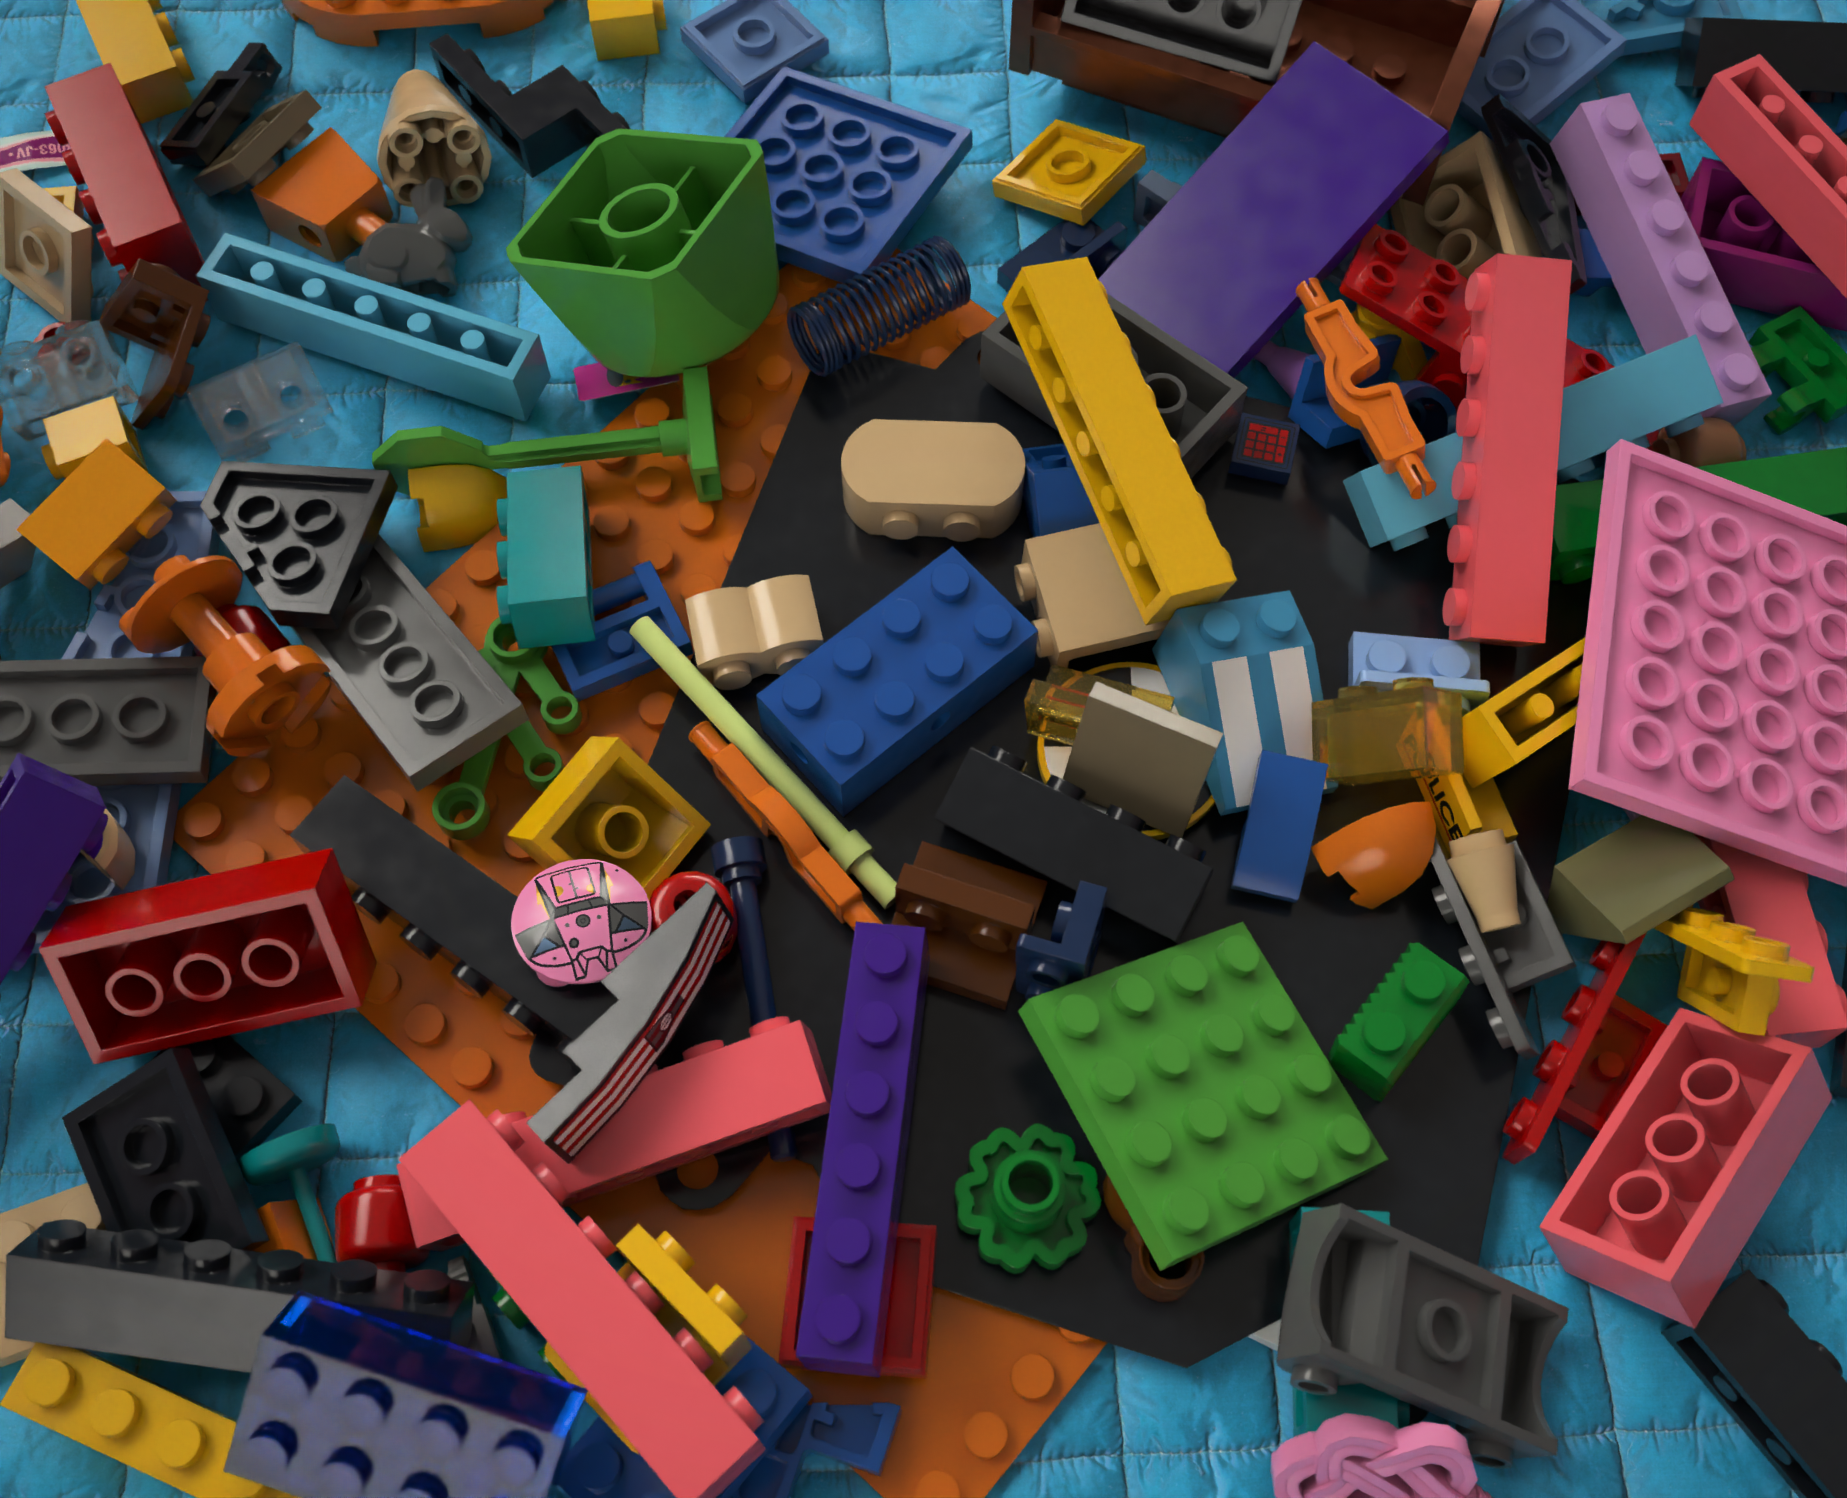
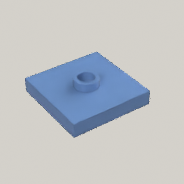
[680,0,829,104]

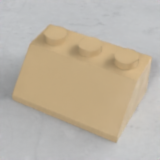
[1390,131,1543,279]

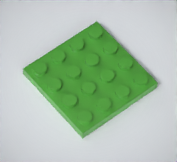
[1018,921,1388,1271]

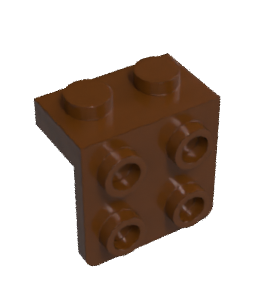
[98,258,211,430]

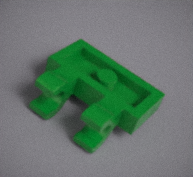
[1749,306,1847,435]

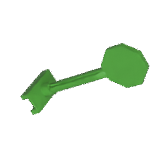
[372,366,723,502]

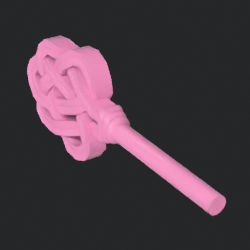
[1271,1413,1492,1498]

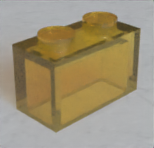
[1311,677,1464,786]

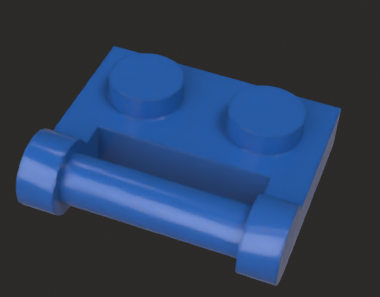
[551,560,693,702]

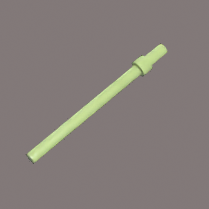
[629,616,897,909]

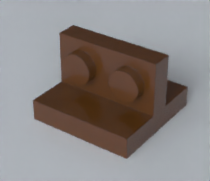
[891,841,1048,1010]

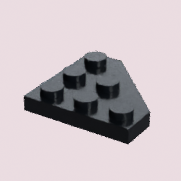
[200,461,398,630]

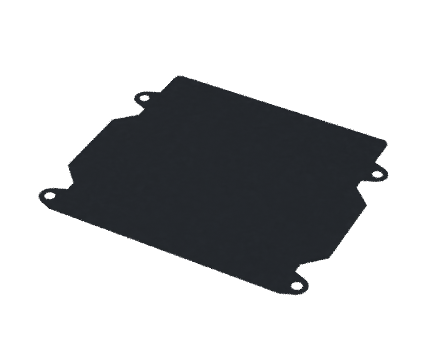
[529,331,1592,1426]

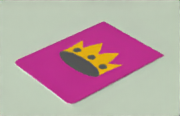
[573,362,680,401]

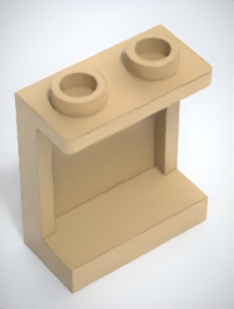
[1014,523,1170,675]

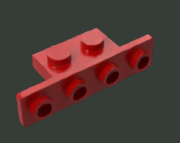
[1502,932,1668,1165]

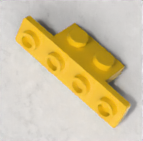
[1654,904,1815,1036]

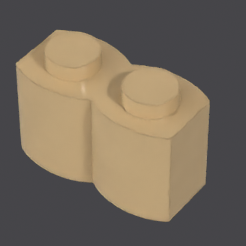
[685,574,824,690]

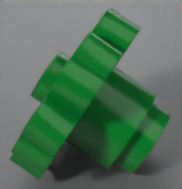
[954,1124,1101,1274]

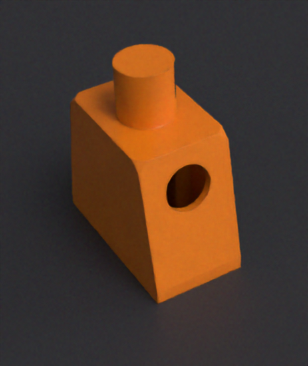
[251,127,393,262]

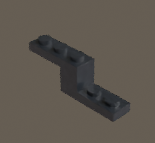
[429,34,630,178]

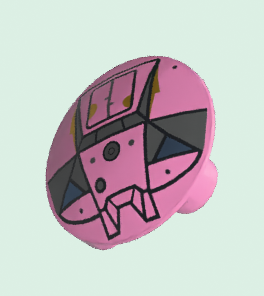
[511,859,652,987]

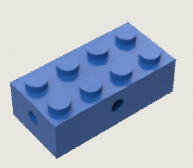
[756,546,1038,817]

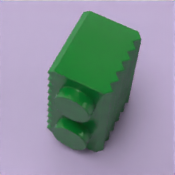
[1328,942,1470,1102]

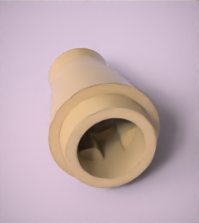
[1446,829,1521,933]

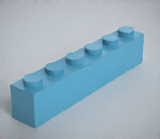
[196,233,551,421]
[1343,334,1724,551]

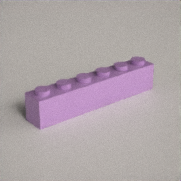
[1550,93,1772,426]

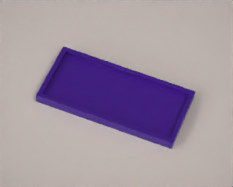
[1098,41,1449,378]

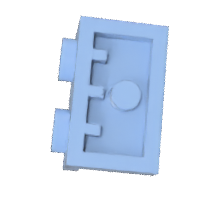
[1348,631,1490,724]

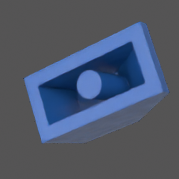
[1023,443,1099,538]

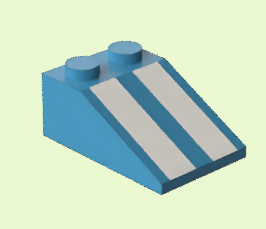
[1152,590,1338,816]

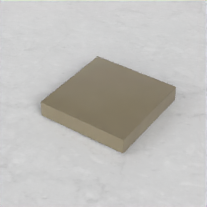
[1063,681,1223,838]

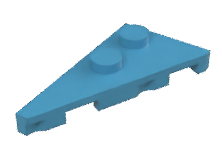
[1604,0,1744,56]

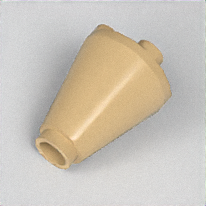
[377,70,492,207]

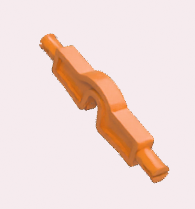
[1295,278,1436,499]
[688,721,883,930]

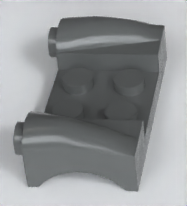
[1276,1203,1568,1469]

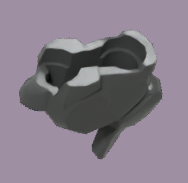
[344,177,473,297]

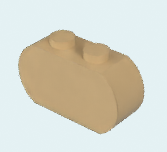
[841,419,1026,542]

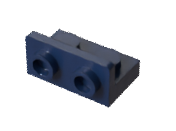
[997,219,1128,292]
[1016,880,1108,1000]

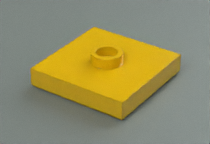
[992,119,1147,226]

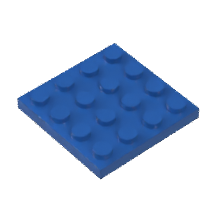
[724,66,973,289]

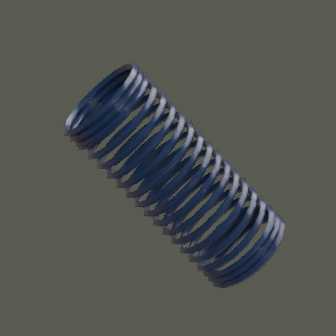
[787,236,971,377]

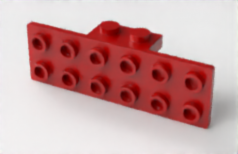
[1339,224,1659,451]

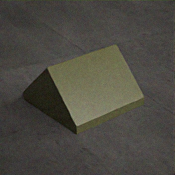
[1547,815,1735,944]

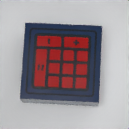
[1228,413,1300,485]

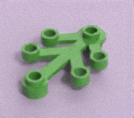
[432,617,582,840]

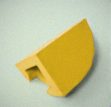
[407,464,507,552]

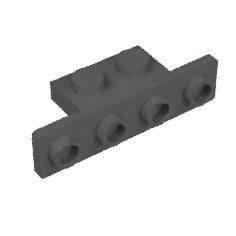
[1419,801,1577,1060]

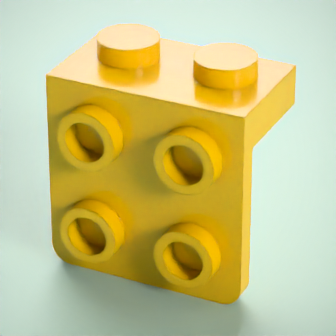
[545,1223,752,1455]

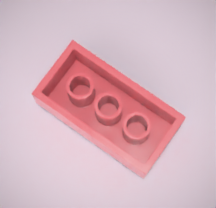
[1539,1007,1832,1329]

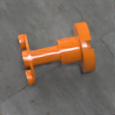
[119,555,332,756]

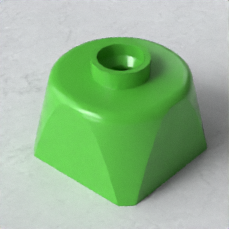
[506,128,780,377]

